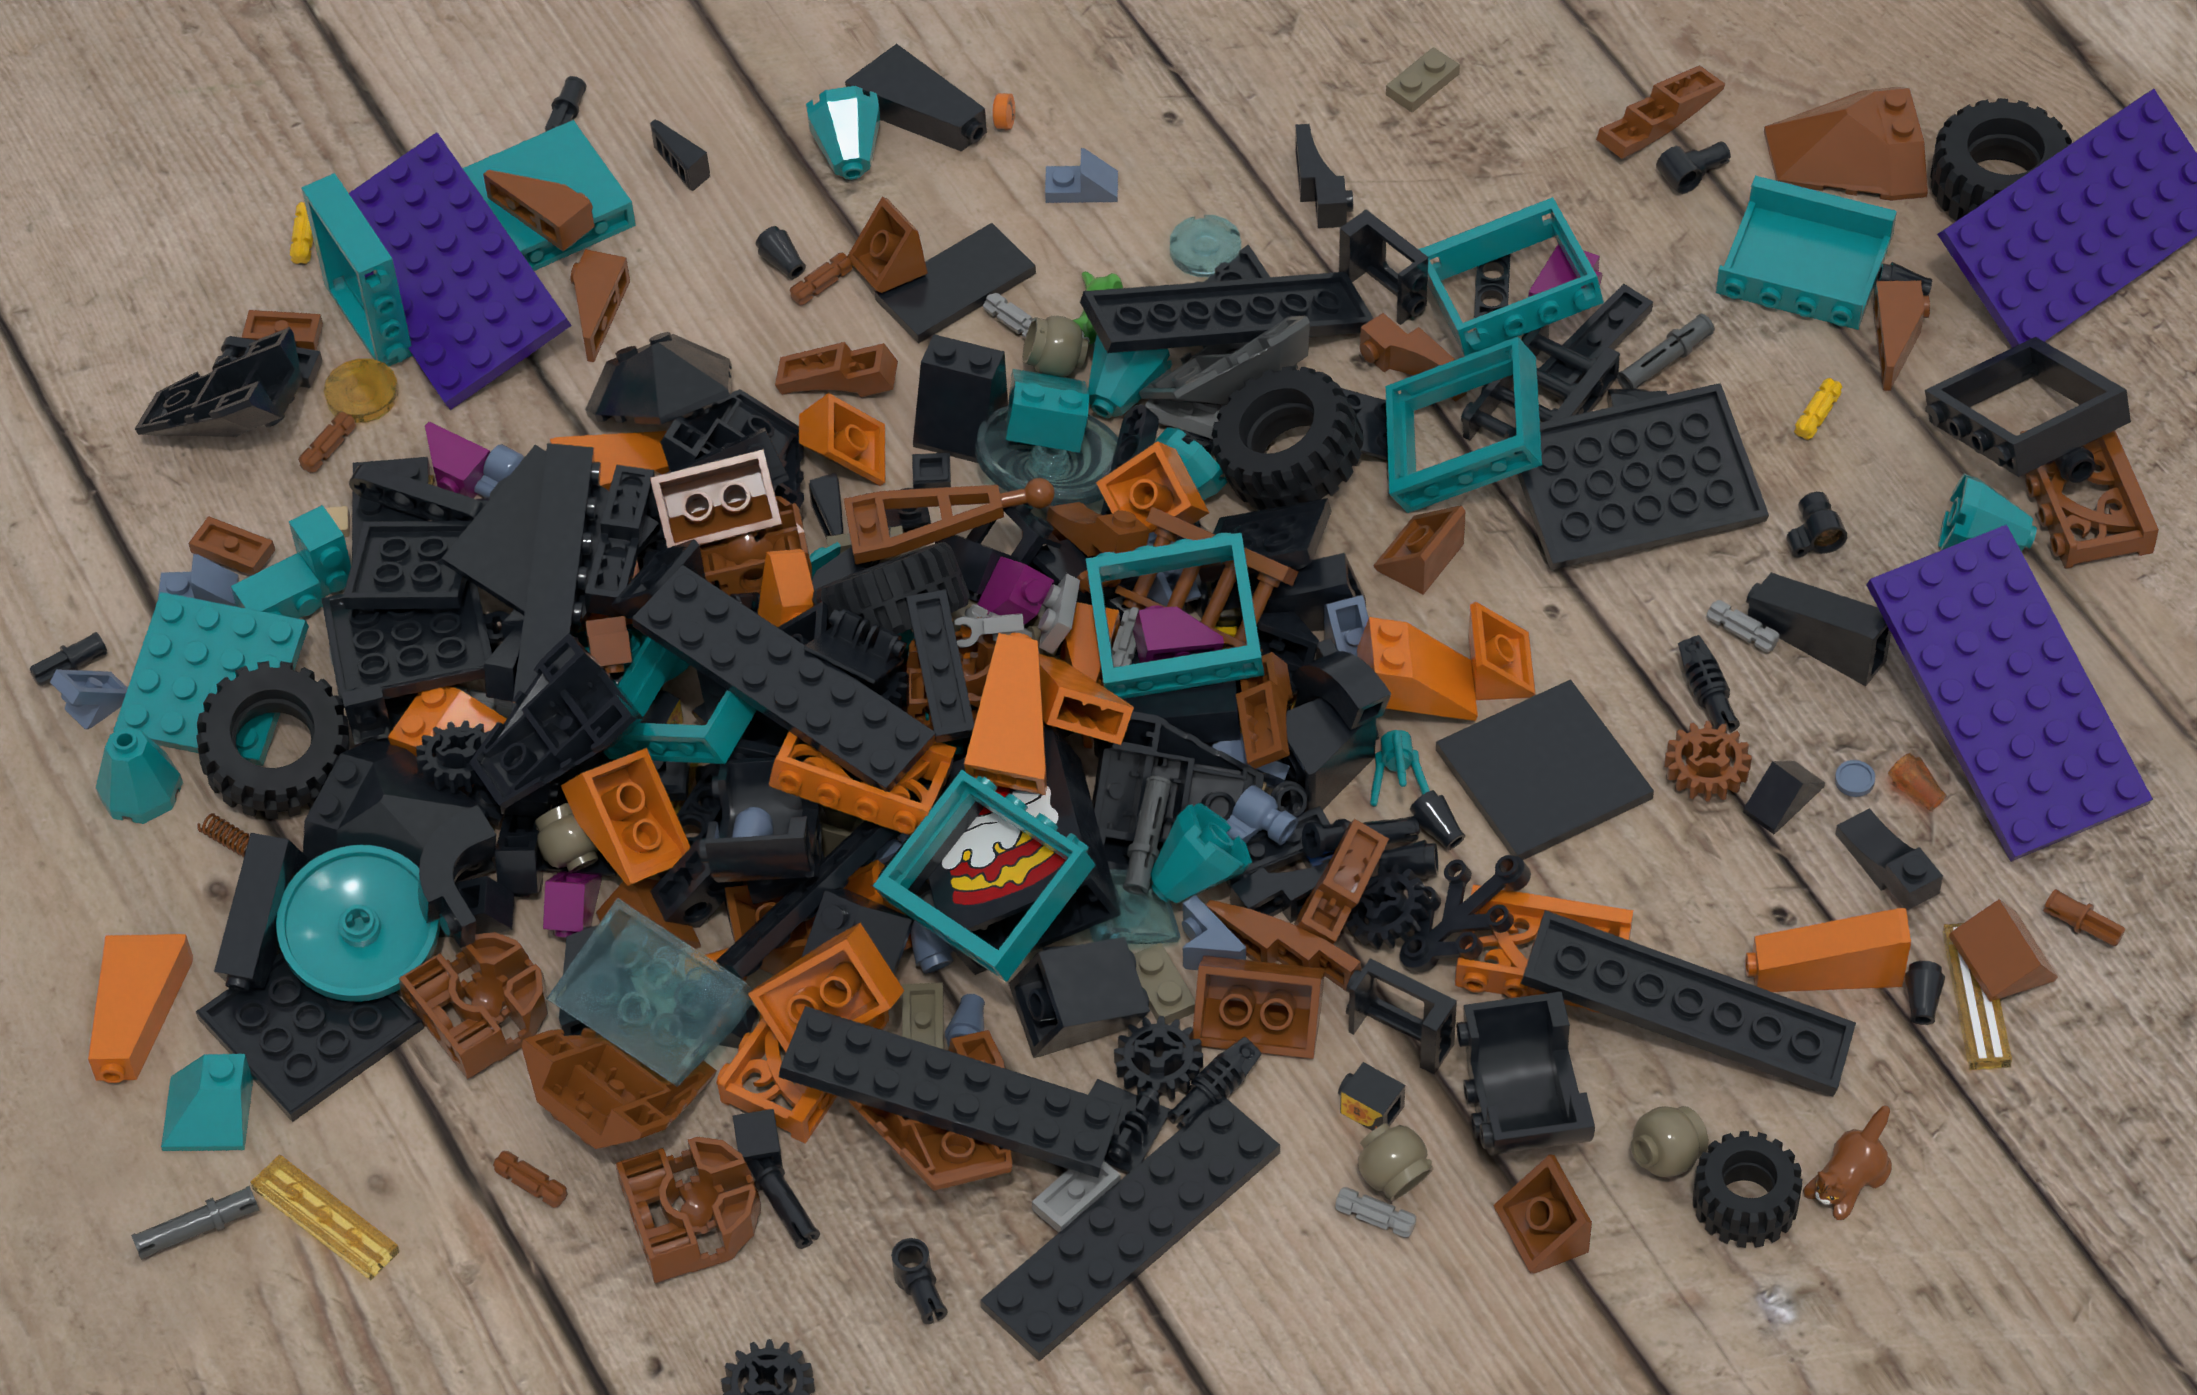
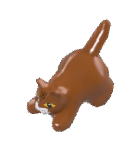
[1803,1105,1892,1220]

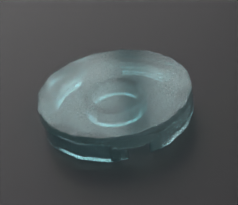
[1170,215,1242,277]

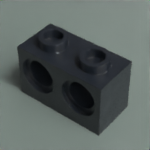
[650,839,743,928]

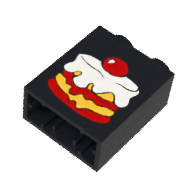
[908,724,1121,975]

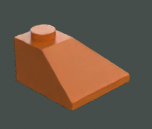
[799,393,885,486]

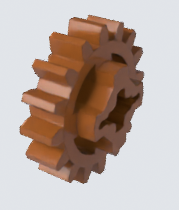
[1664,721,1752,802]

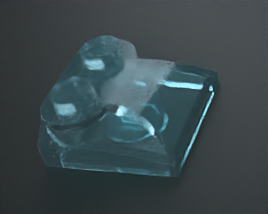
[1089,869,1181,945]

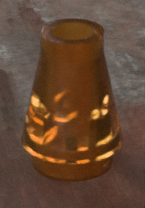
[1888,753,1947,811]

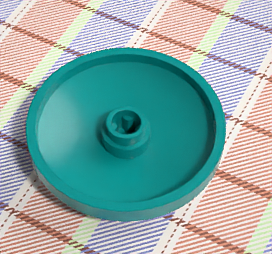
[276,845,440,1001]

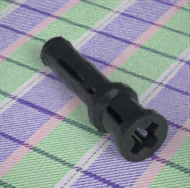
[1302,816,1420,858]

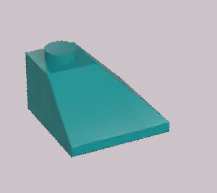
[161,1054,253,1151]

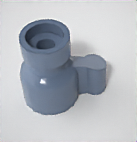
[474,444,524,498]
[1227,785,1298,845]

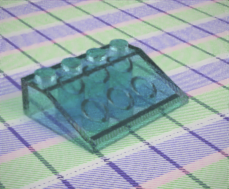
[546,898,753,1087]

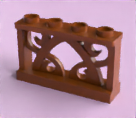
[2020,430,2159,569]

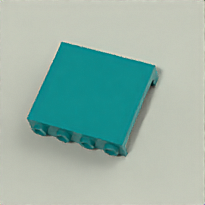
[463,120,636,271]
[1716,175,1897,330]

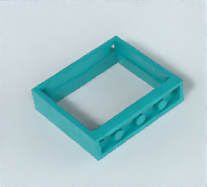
[301,173,413,370]
[1418,197,1604,356]
[1385,337,1542,513]
[1086,533,1265,699]
[604,637,757,764]
[873,770,1096,982]

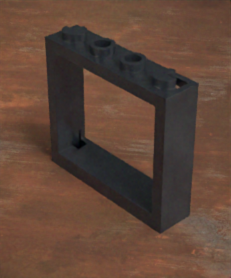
[1925,337,2131,477]

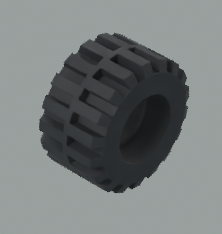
[1693,1131,1803,1248]

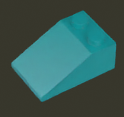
[1005,369,1089,453]

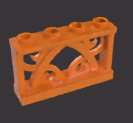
[769,732,957,836]
[1455,884,1634,1013]
[716,1010,889,1144]

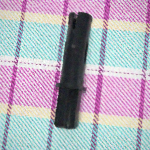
[746,1157,820,1249]

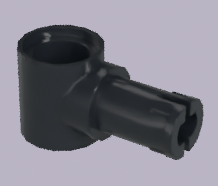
[1656,141,1731,194]
[891,1238,948,1324]

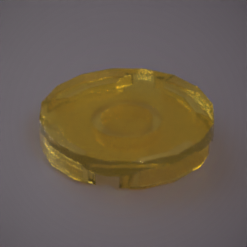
[323,358,399,423]

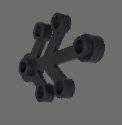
[1400,855,1531,972]

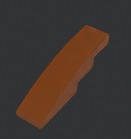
[1596,65,1725,159]
[1205,900,1361,992]

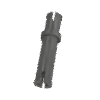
[1617,314,1715,389]
[1123,776,1172,895]
[131,1185,260,1260]

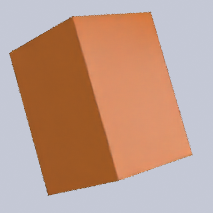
[1468,602,1536,700]

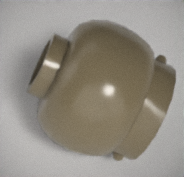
[1022,316,1088,378]
[535,803,599,873]
[1631,1106,1709,1178]
[1358,1123,1434,1201]

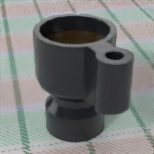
[1786,491,1847,558]

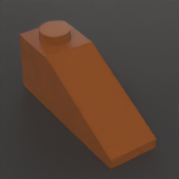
[483,170,595,251]
[570,249,630,362]
[1873,280,1930,391]

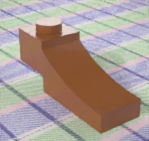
[1360,313,1467,402]
[775,342,898,397]
[1046,502,1150,557]
[584,616,632,673]
[1236,652,1293,769]
[1294,819,1389,944]

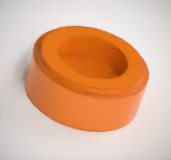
[993,93,1015,129]

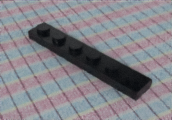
[716,820,902,979]

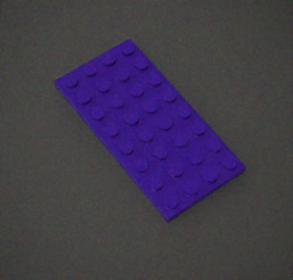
[1937,88,2197,348]
[349,132,572,410]
[1866,524,2153,862]

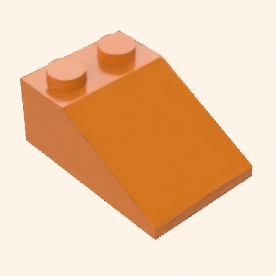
[1060,602,1120,749]
[1357,617,1478,721]
[388,686,507,788]
[561,748,691,886]
[748,922,904,1052]

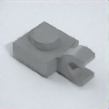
[955,613,1024,647]

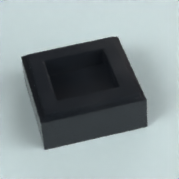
[912,452,951,489]

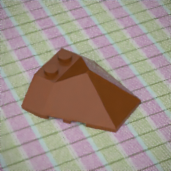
[1764,87,1928,201]
[521,1025,717,1149]
[848,1030,1012,1191]

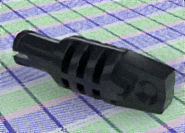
[1678,635,1740,733]
[1167,1037,1262,1129]

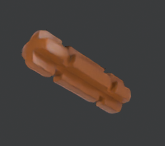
[790,252,853,306]
[298,412,356,473]
[493,1151,568,1207]

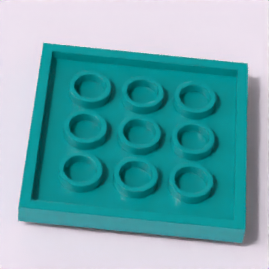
[113,592,309,766]

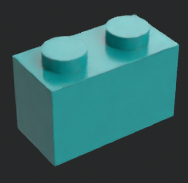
[289,505,351,597]
[231,552,324,619]

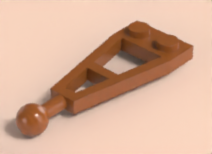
[844,478,1055,564]

